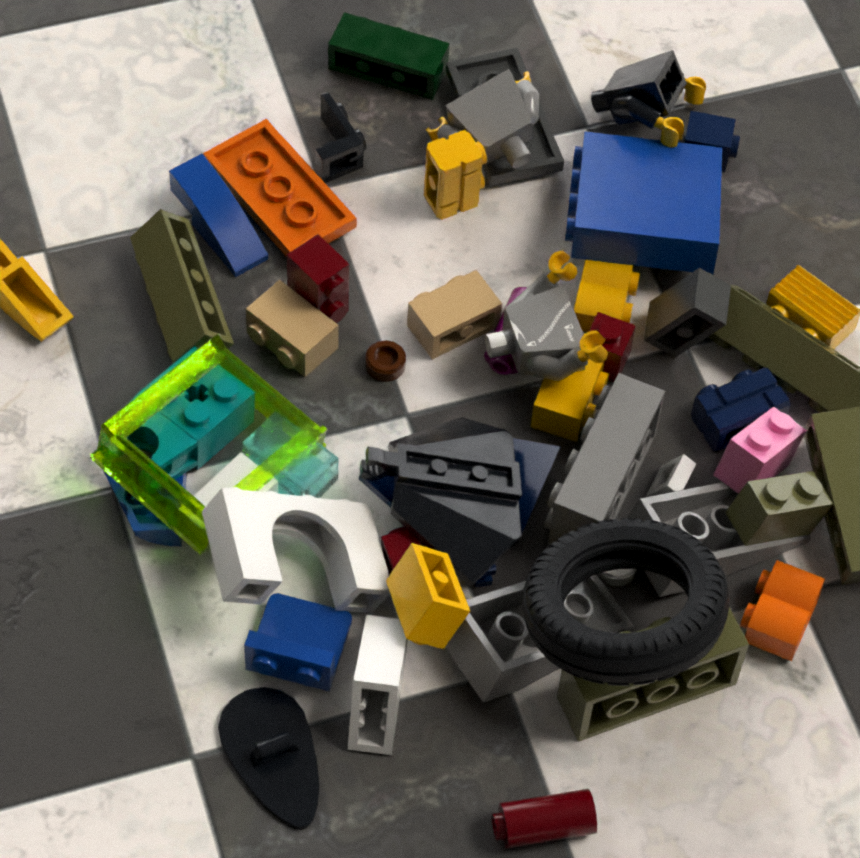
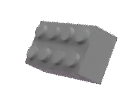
[544,373,665,546]

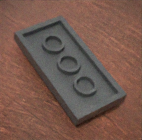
[446,48,564,186]

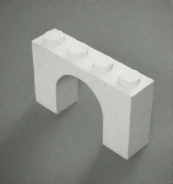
[202,487,390,613]

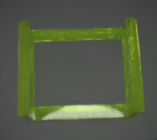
[90,333,327,555]

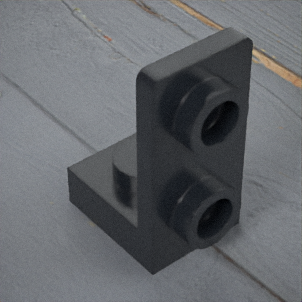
[315,92,367,183]

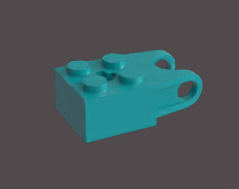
[99,346,255,491]

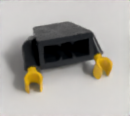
[591,50,706,147]

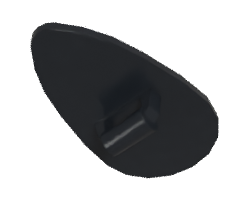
[218,687,319,830]

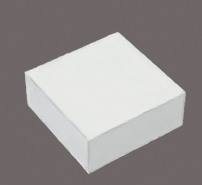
[646,454,696,497]

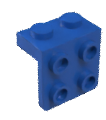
[244,593,352,692]

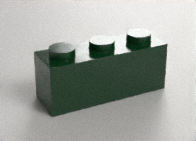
[328,12,450,100]

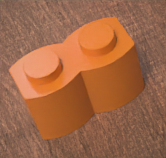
[740,560,825,661]

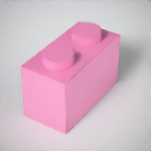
[713,407,807,494]

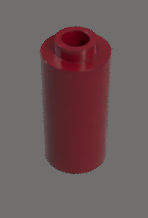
[491,789,597,848]

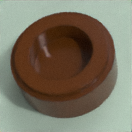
[365,340,406,382]

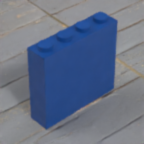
[565,131,722,275]

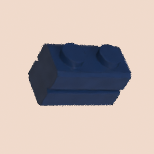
[691,367,791,452]

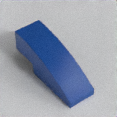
[169,153,268,277]

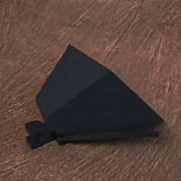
[360,417,522,588]

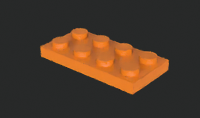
[203,119,357,257]

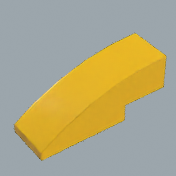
[0,239,74,342]

